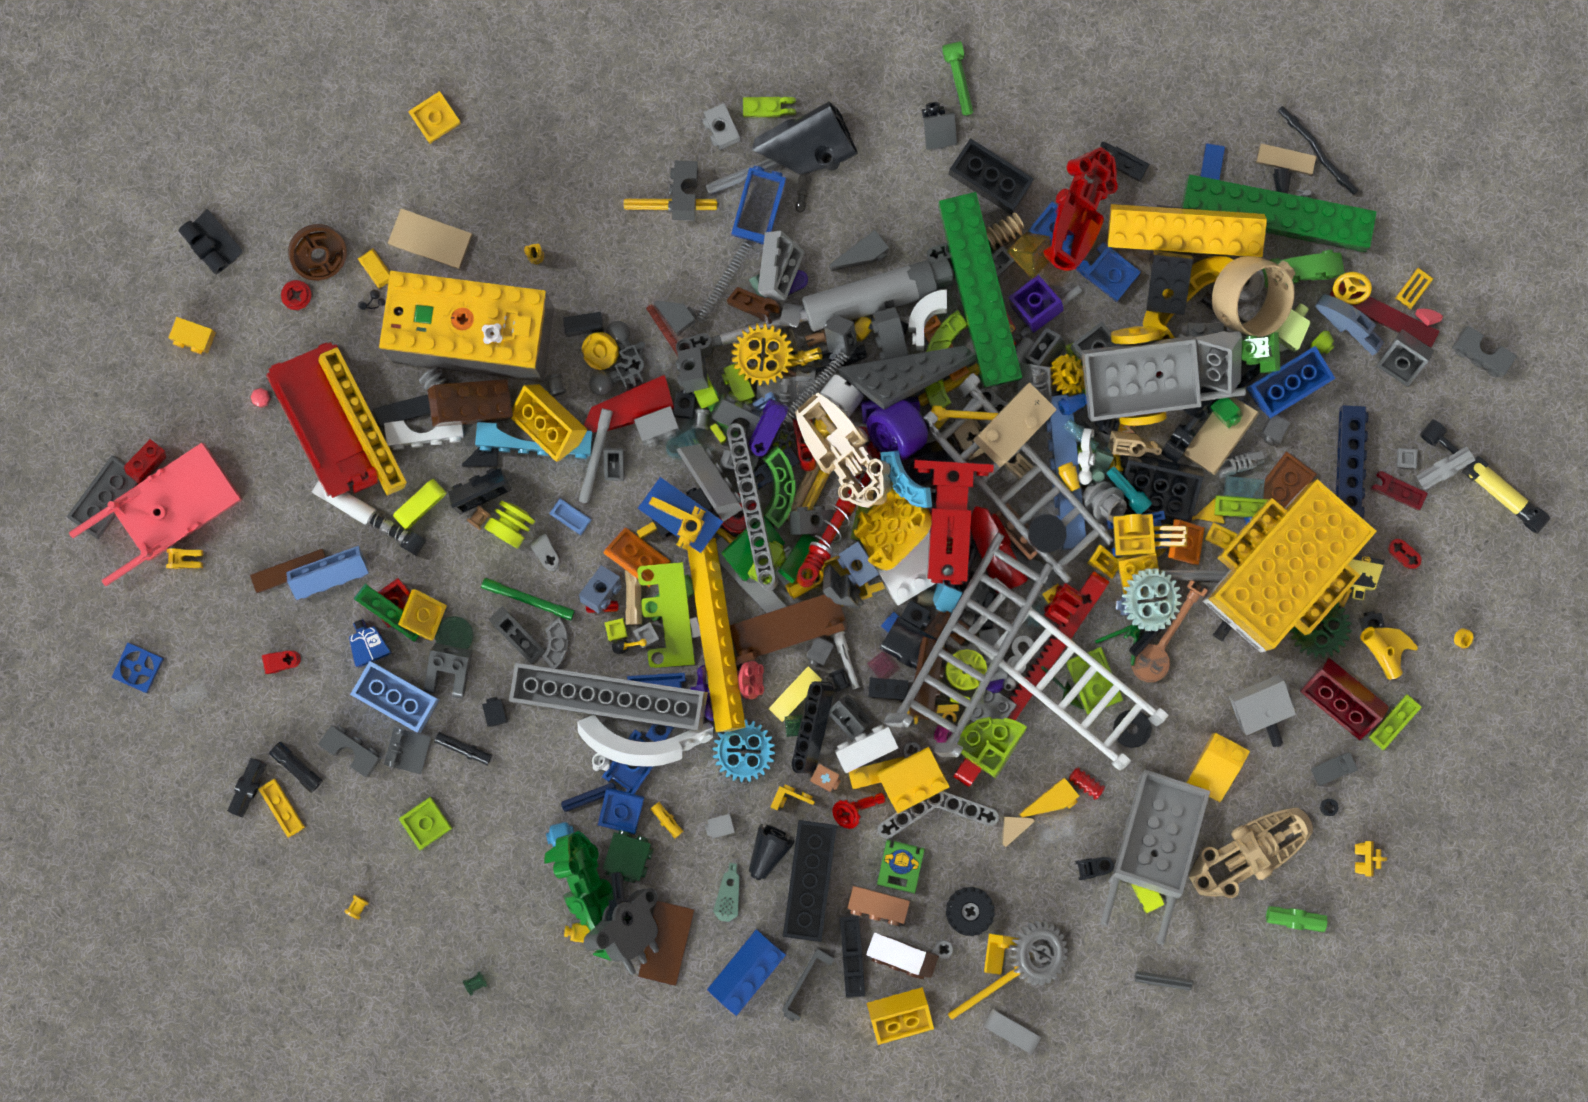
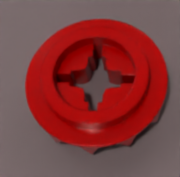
[281,280,312,311]
[832,800,861,829]

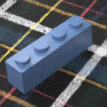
[286,546,369,600]

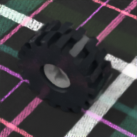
[945,887,995,936]

